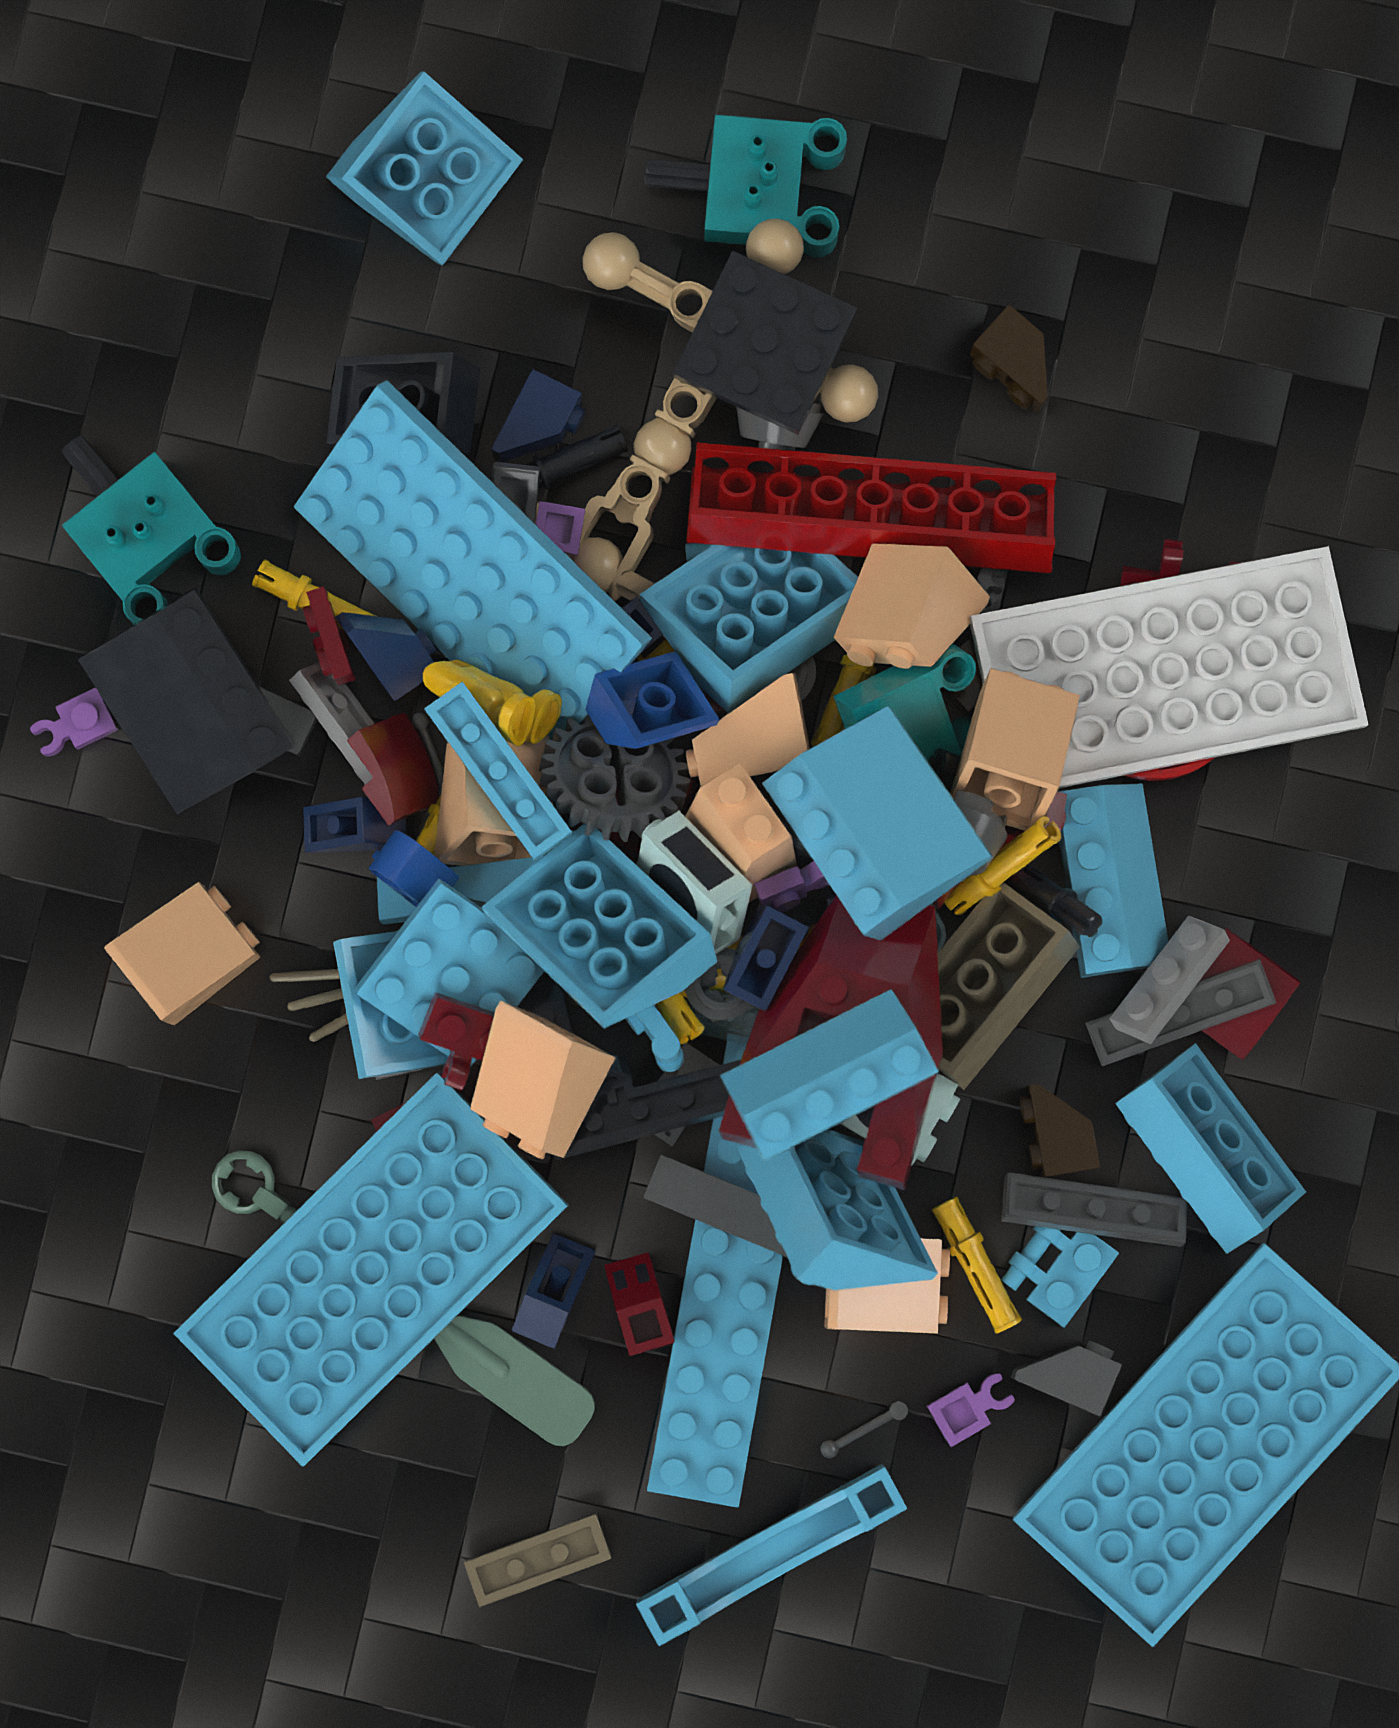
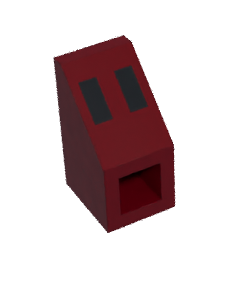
[604,1252,675,1356]

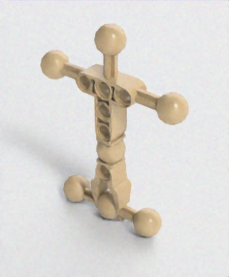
[535,218,878,637]

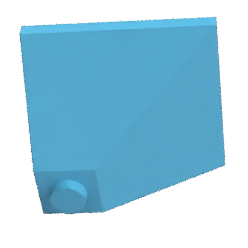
[326,71,523,265]

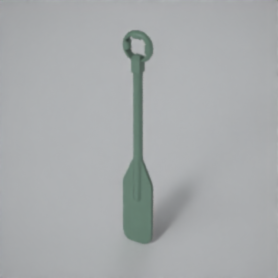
[212,1150,595,1446]

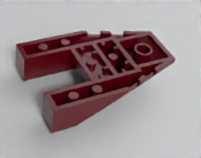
[719,895,943,1190]

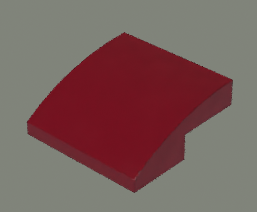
[346,713,439,826]
[1200,927,1301,1061]

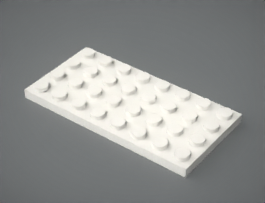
[970,546,1368,788]

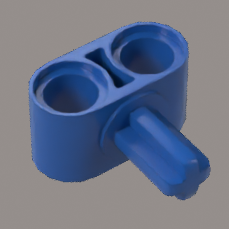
[368,830,460,907]

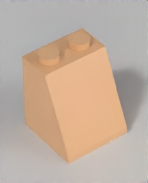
[833,544,990,669]
[950,668,1080,830]
[686,673,810,786]
[434,736,553,866]
[685,763,797,903]
[104,882,260,1026]
[470,1000,616,1159]
[824,1238,950,1333]

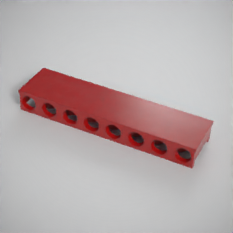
[686,443,1056,573]

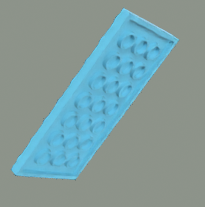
[294,380,652,740]
[173,1072,569,1467]
[1013,1242,1399,1647]

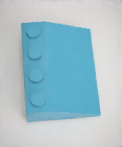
[639,545,858,714]
[762,706,993,941]
[482,824,717,1028]
[737,1129,938,1290]

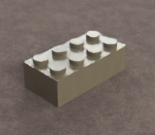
[938,882,1080,1090]

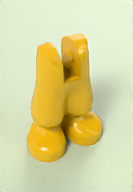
[423,660,562,746]

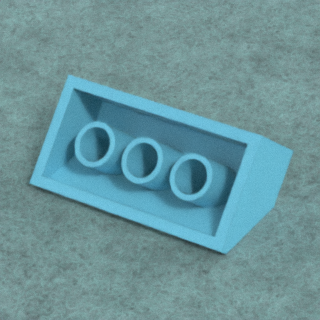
[1059,784,1168,978]
[720,989,939,1162]
[1115,1043,1306,1254]

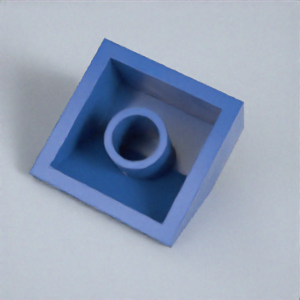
[585,651,719,749]

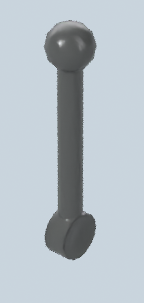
[411,712,444,797]
[821,1401,908,1458]

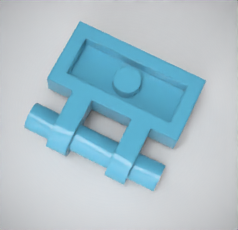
[1001,1226,1119,1328]

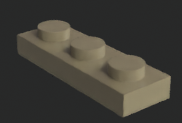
[464,1513,612,1607]

